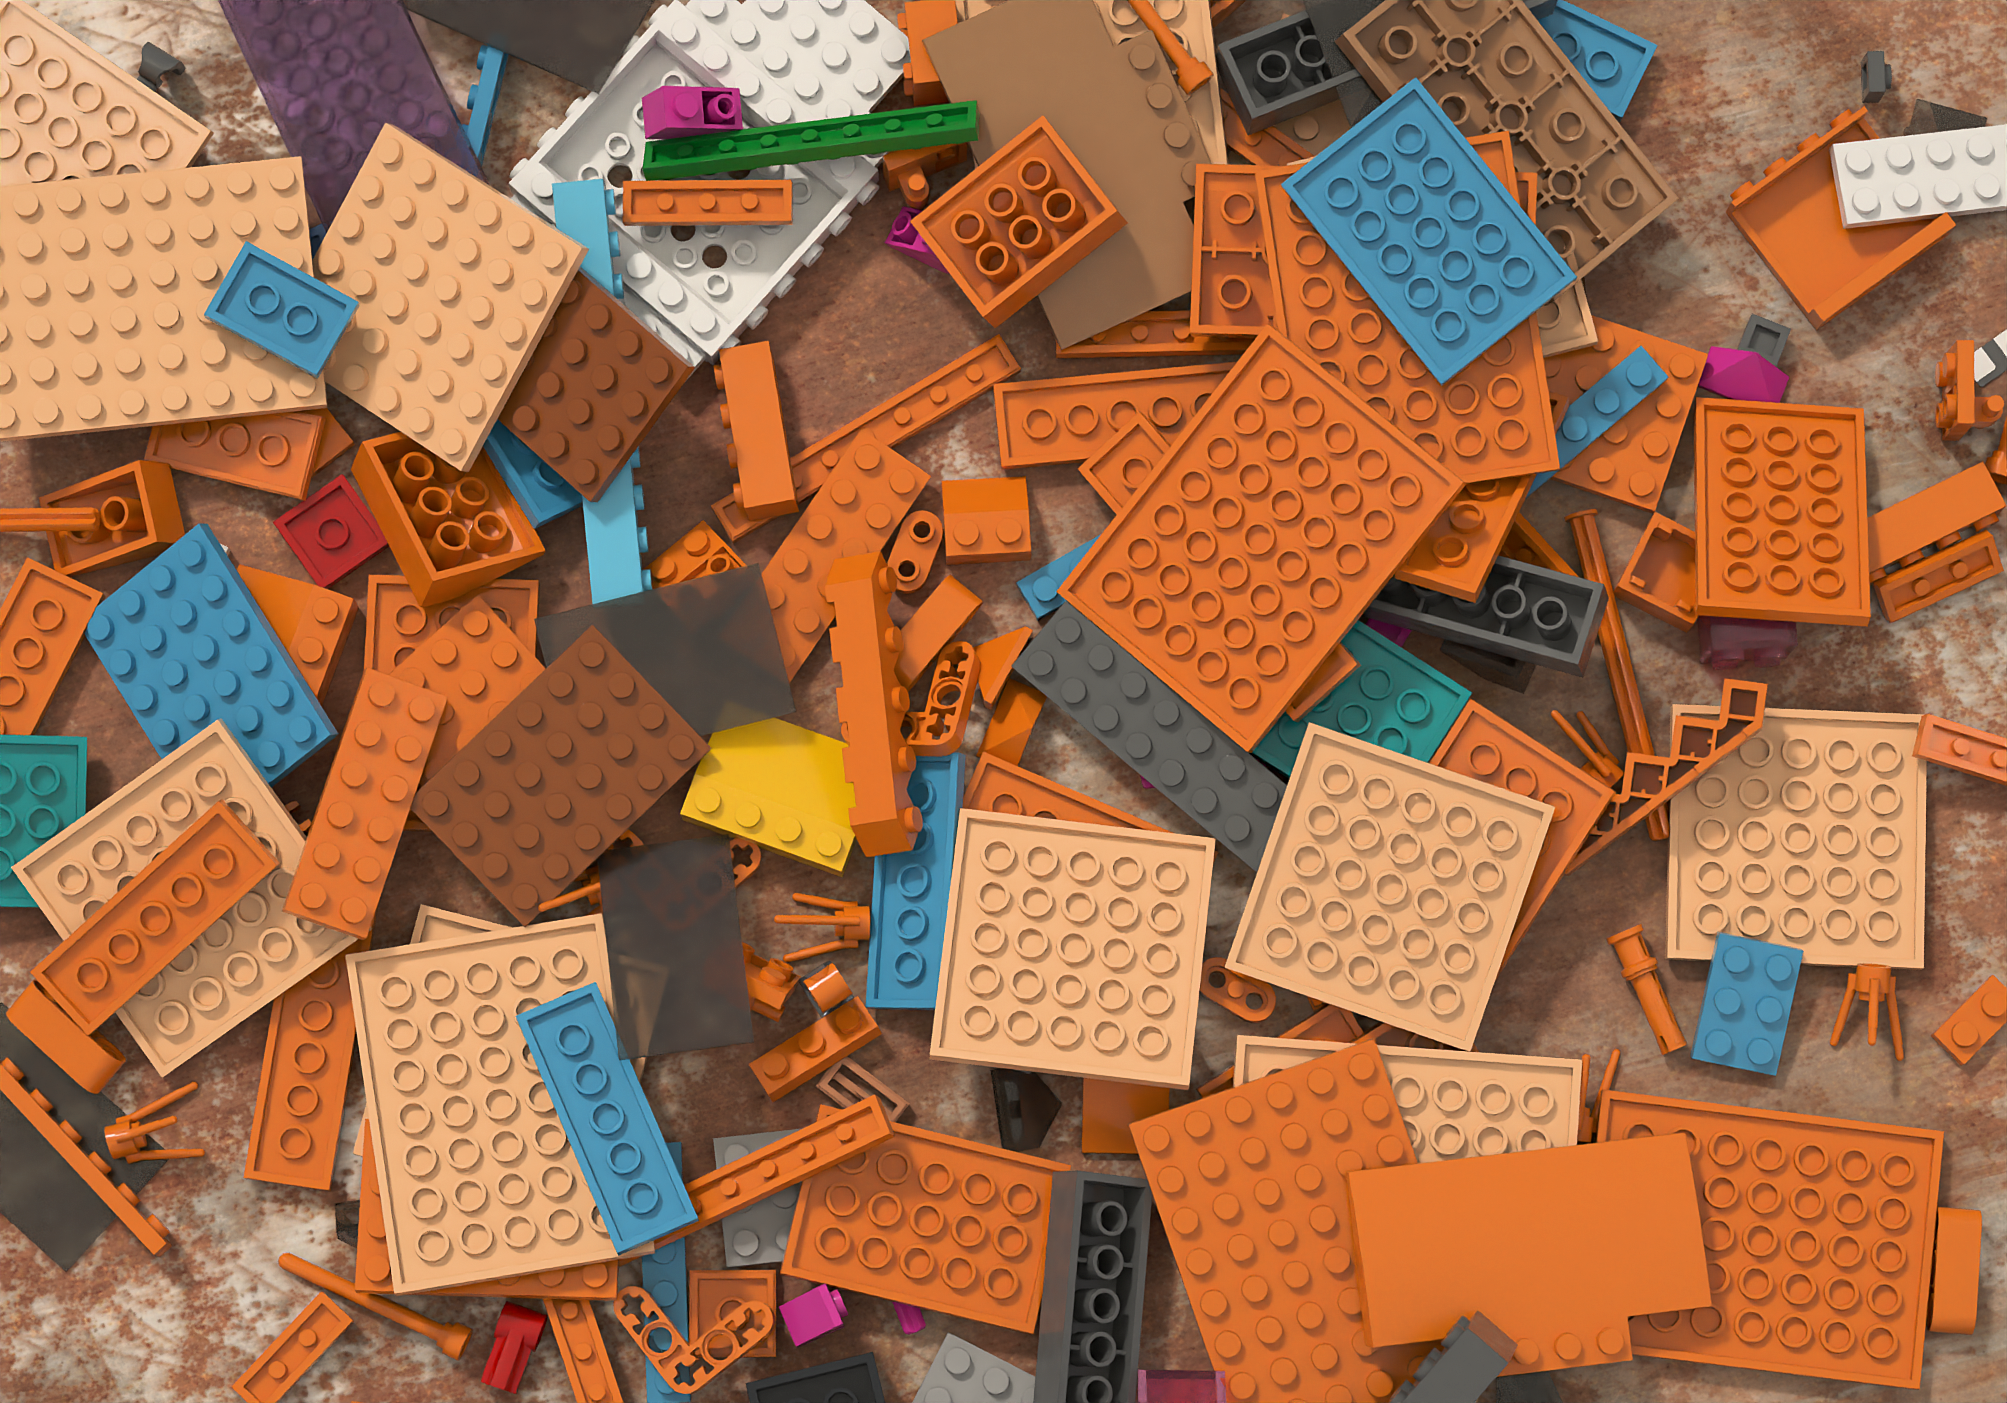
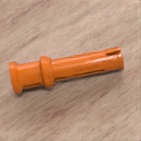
[1607,924,1687,1055]

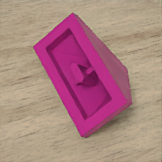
[1698,346,1789,403]

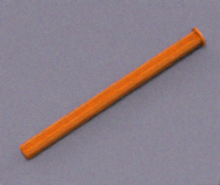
[1564,509,1670,841]

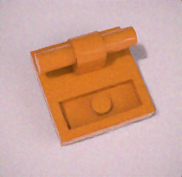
[882,142,967,210]
[1935,340,2004,441]
[643,520,756,636]
[701,940,801,1023]

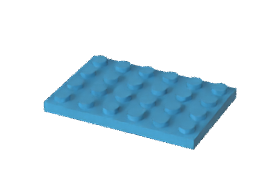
[1281,77,1577,386]
[85,523,339,788]

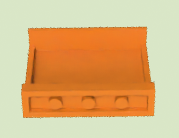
[1726,106,1956,331]

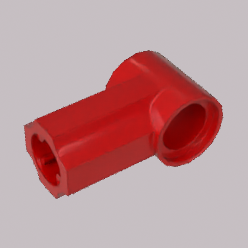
[481,1301,548,1394]

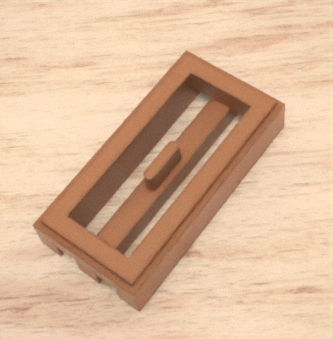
[815,1056,910,1122]

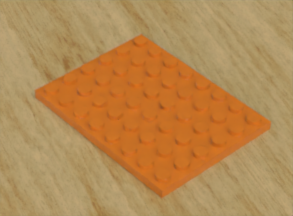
[1254,131,1560,484]
[1056,323,1466,753]
[1128,1038,1445,1403]
[1595,1089,1944,1390]

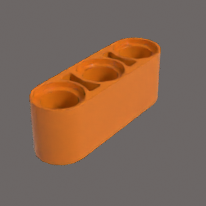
[894,574,983,692]
[6,979,126,1094]
[1926,1206,1982,1335]

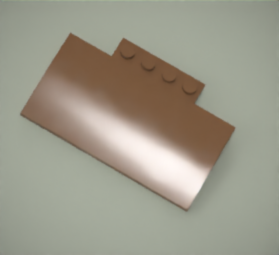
[922,0,1212,350]
[1334,0,1679,306]

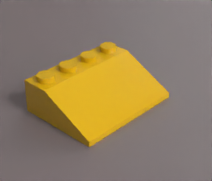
[680,700,857,878]

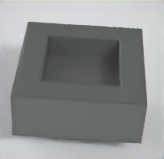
[1860,51,1892,103]
[1737,313,1791,367]

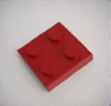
[273,474,389,589]

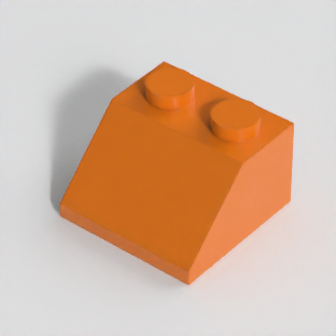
[942,476,1031,565]

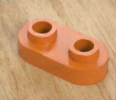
[887,510,943,594]
[1199,957,1276,1023]

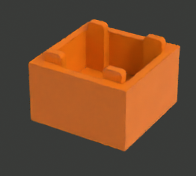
[897,0,958,106]
[1613,512,1698,633]

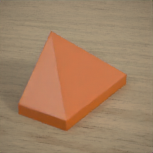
[973,626,1033,710]
[976,678,1047,766]

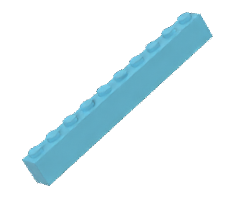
[552,179,653,610]

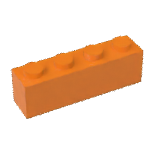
[714,341,799,521]
[1867,461,2007,585]

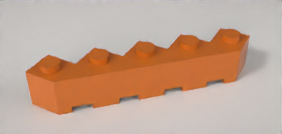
[825,551,923,857]
[1564,678,1768,876]

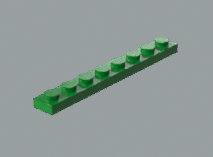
[643,100,980,181]

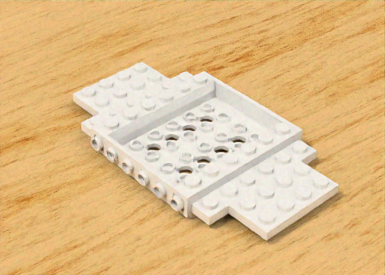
[508,0,911,382]

